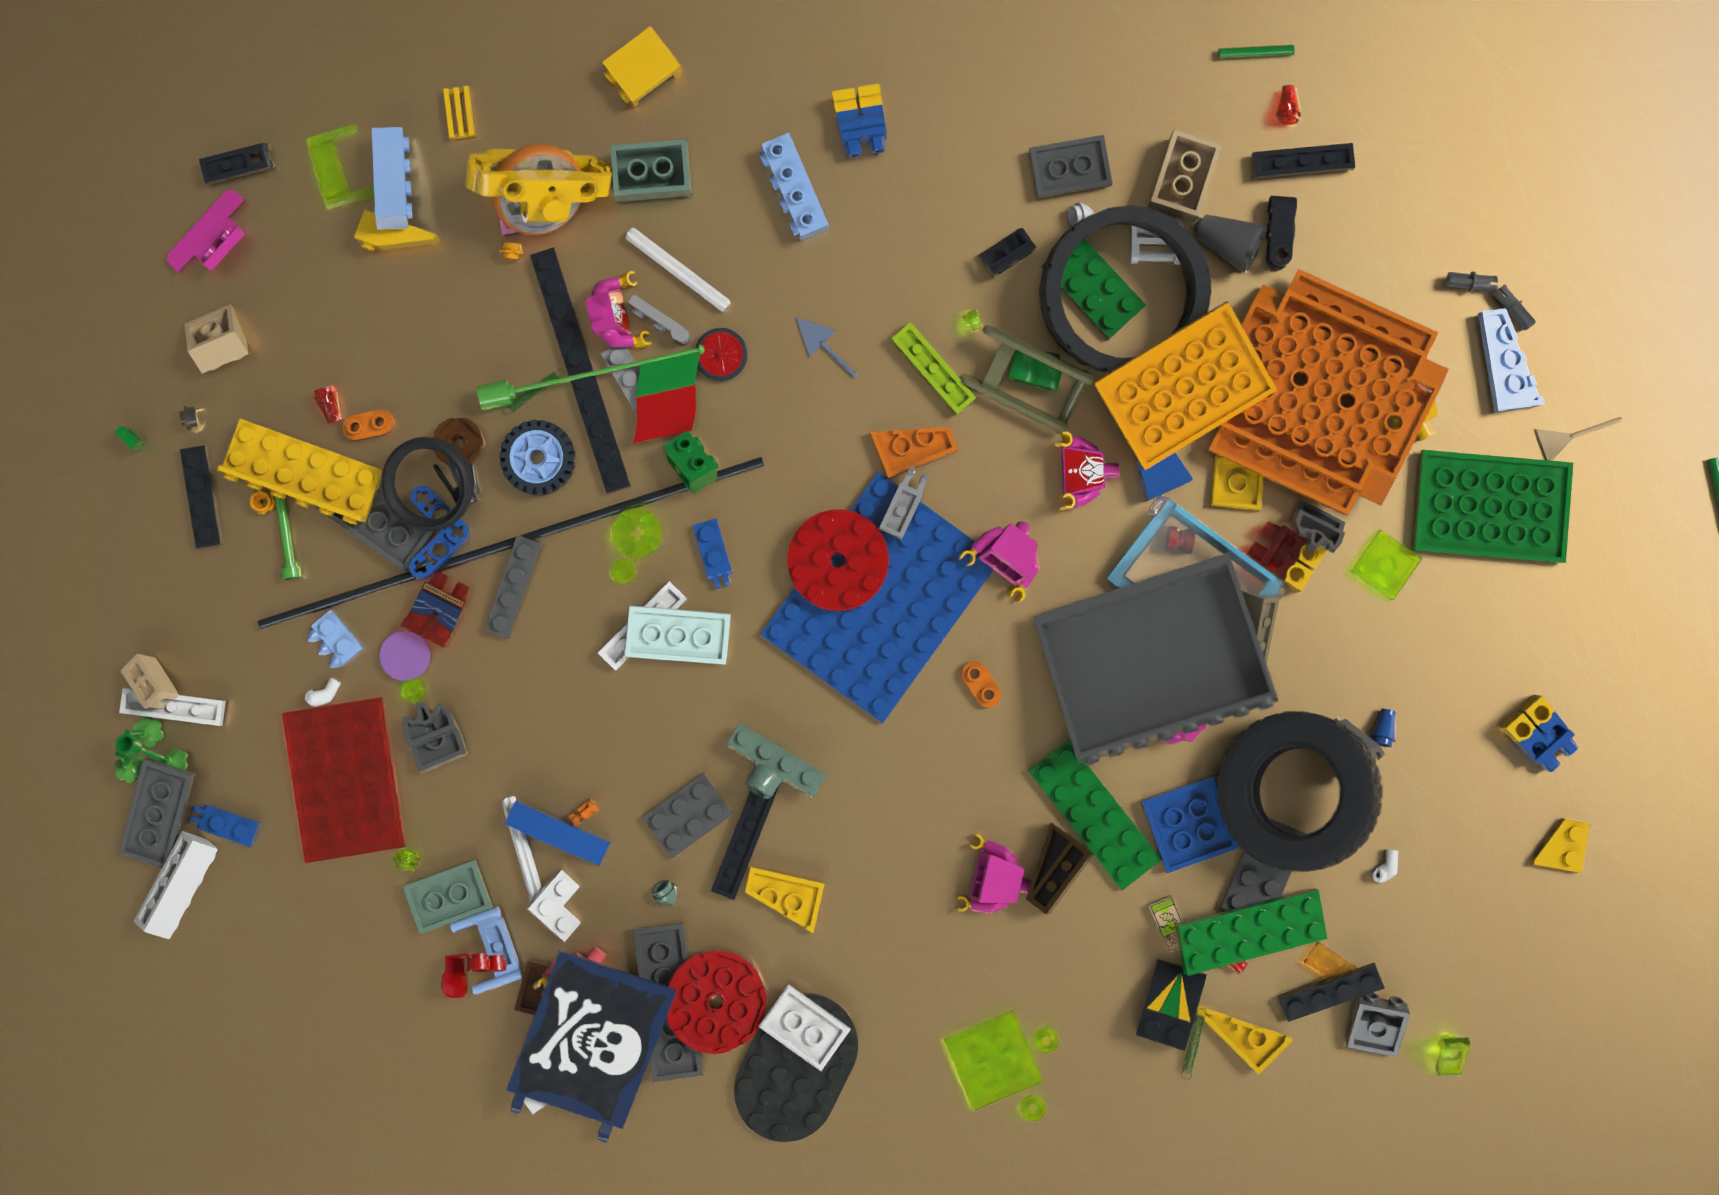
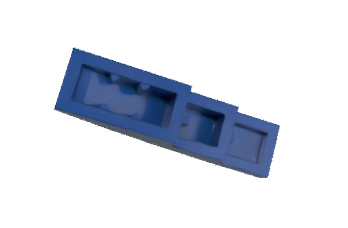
[505,800,611,866]

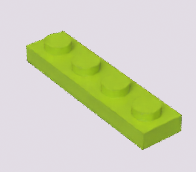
[891,322,976,415]

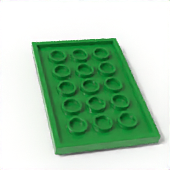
[1413,450,1574,563]

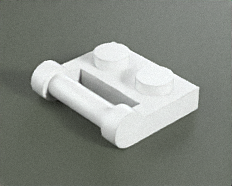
[1130,218,1183,265]

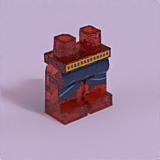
[400,571,471,648]

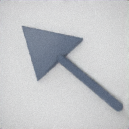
[796,317,857,378]

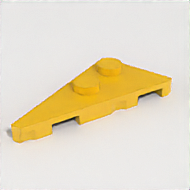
[1197,1005,1293,1075]

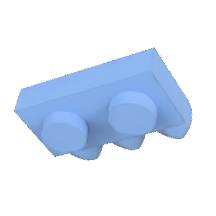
[307,610,364,668]

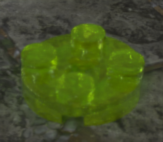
[611,508,663,559]

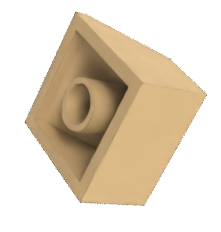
[184,304,249,373]

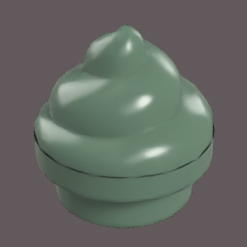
[652,880,677,906]

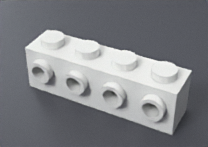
[134,831,218,939]

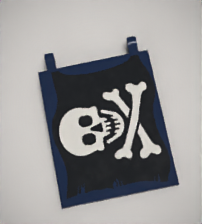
[506,950,677,1143]

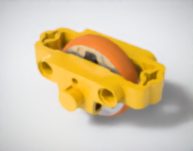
[465,144,612,235]

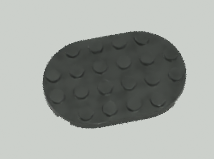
[734,993,858,1142]

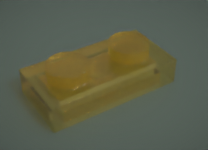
[1304,941,1357,978]

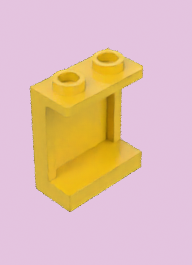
[602,26,682,108]

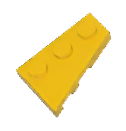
[745,866,825,934]

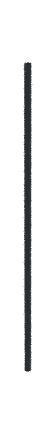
[258,457,764,630]

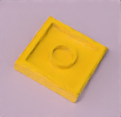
[1210,456,1264,511]

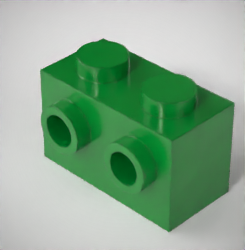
[663,431,718,494]

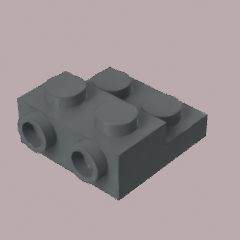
[1346,992,1410,1057]

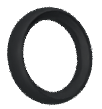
[381,437,474,531]

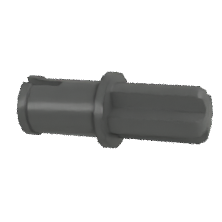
[1445,271,1498,292]
[1492,284,1536,331]

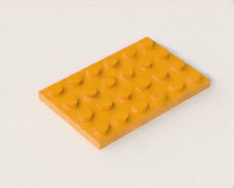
[1093,302,1277,470]

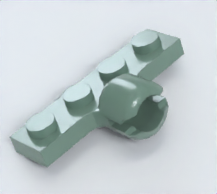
[726,723,827,799]

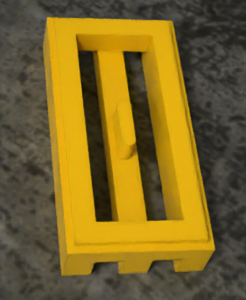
[443,86,476,140]

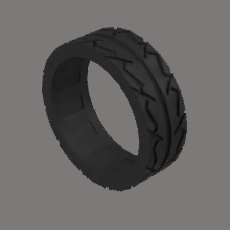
[1039,205,1212,373]

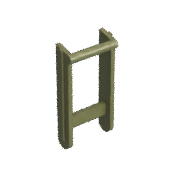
[960,325,1093,432]

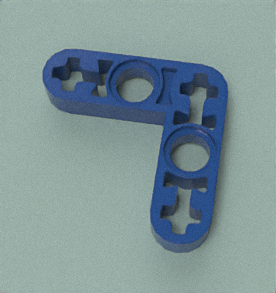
[409,486,470,580]

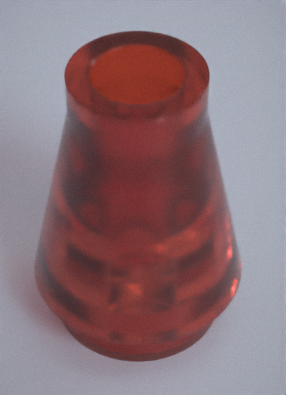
[1276,85,1301,125]
[313,385,342,423]

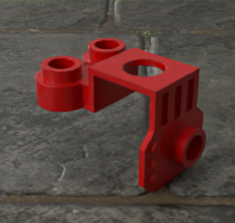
[441,953,507,998]

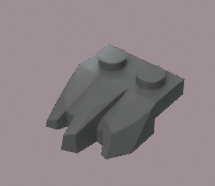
[1291,500,1346,553]
[402,703,469,774]

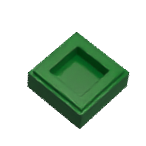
[114,426,145,452]

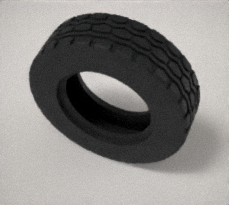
[1216,711,1383,872]

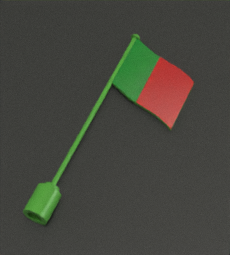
[477,345,705,444]

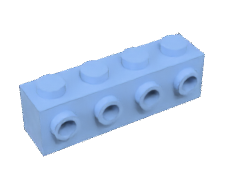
[372,127,413,230]
[759,132,829,241]

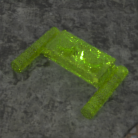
[307,124,374,210]

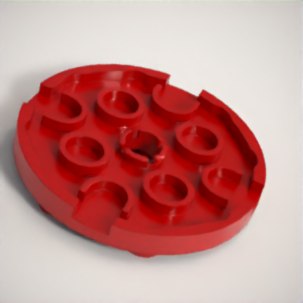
[787,509,889,611]
[666,950,766,1054]

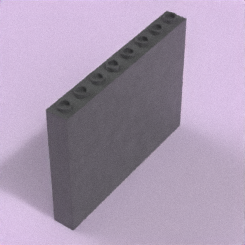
[1033,552,1278,765]

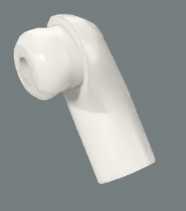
[1372,849,1399,883]

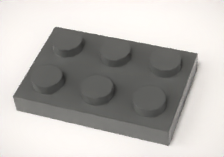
[1029,135,1113,199]
[642,773,734,859]

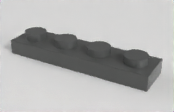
[485,535,542,639]

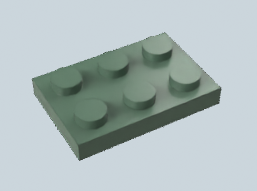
[403,860,493,934]

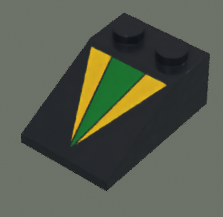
[1136,959,1207,1051]

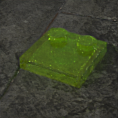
[1351,530,1422,600]

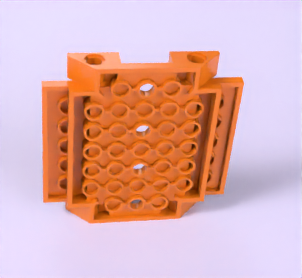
[1208,269,1449,516]

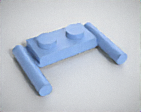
[450,906,523,995]

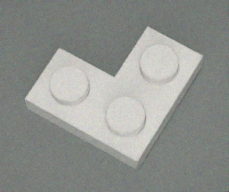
[526,869,581,942]

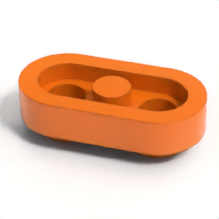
[343,410,395,441]
[961,661,1001,707]

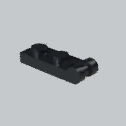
[199,143,275,185]

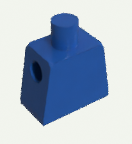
[1136,453,1193,502]

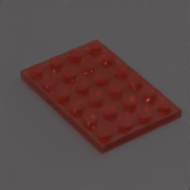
[282,697,407,863]

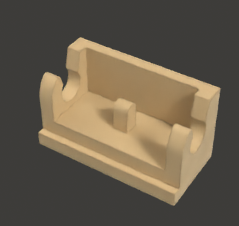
[120,654,179,709]

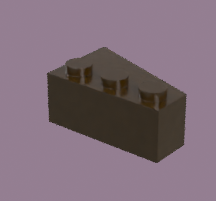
[1026,822,1094,915]

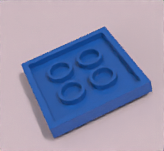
[1141,776,1239,873]

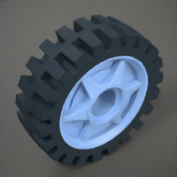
[499,420,576,495]

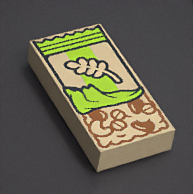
[1148,895,1183,953]

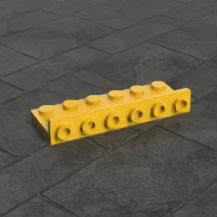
[217,419,383,525]

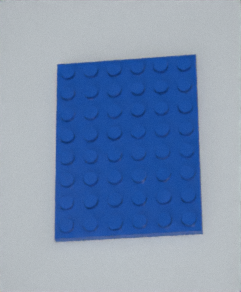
[760,471,994,723]

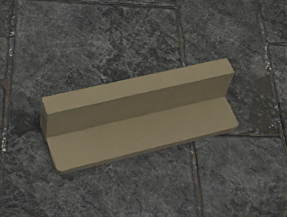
[1242,591,1280,664]

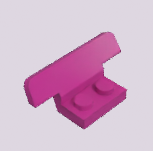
[167,190,245,273]

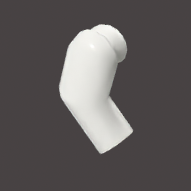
[305,677,341,707]

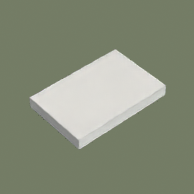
[759,984,851,1071]

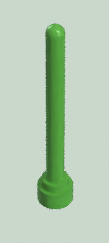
[275,496,302,580]

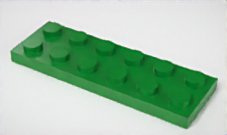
[1028,740,1162,891]
[1175,888,1327,976]

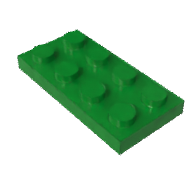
[1041,238,1146,340]

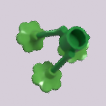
[115,716,188,783]

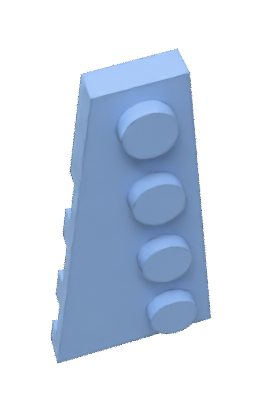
[1478,308,1545,412]

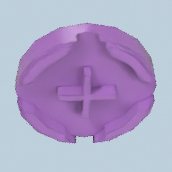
[380,631,431,681]

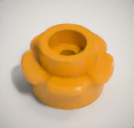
[499,242,524,259]
[250,490,275,514]

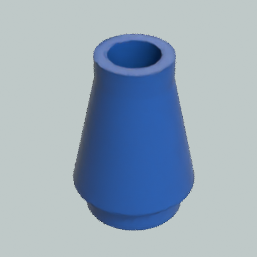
[1371,709,1396,747]

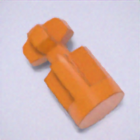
[568,798,599,827]

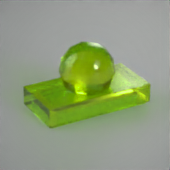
[1436,1034,1471,1076]

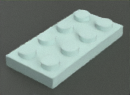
[624,605,731,665]

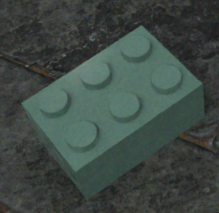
[610,139,692,202]

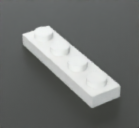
[597,580,687,670]
[119,688,226,726]

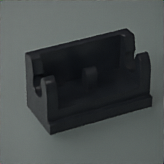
[978,228,1037,279]

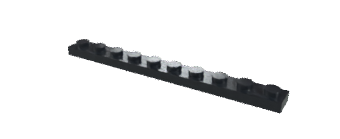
[530,247,631,494]

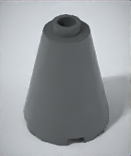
[1193,214,1267,273]

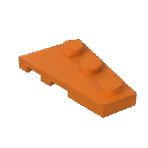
[870,427,958,479]

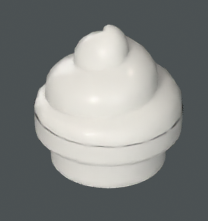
[1068,202,1095,226]

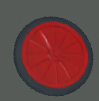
[695,328,748,381]

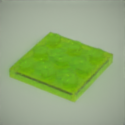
[944,1010,1044,1111]

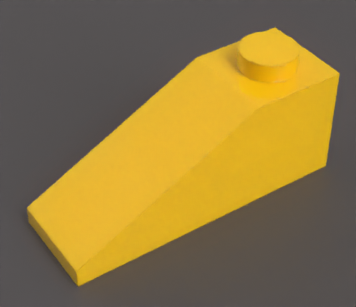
[354,209,440,252]

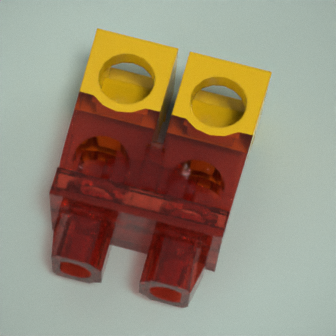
[1247,522,1327,593]

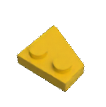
[1531,818,1590,873]

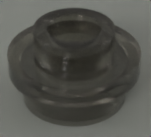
[179,405,198,430]

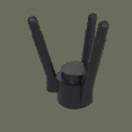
[433,456,481,504]

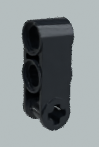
[1265,195,1297,271]

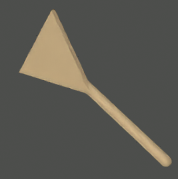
[1535,417,1623,461]

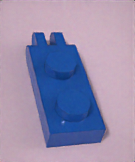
[692,518,733,589]
[189,804,261,847]

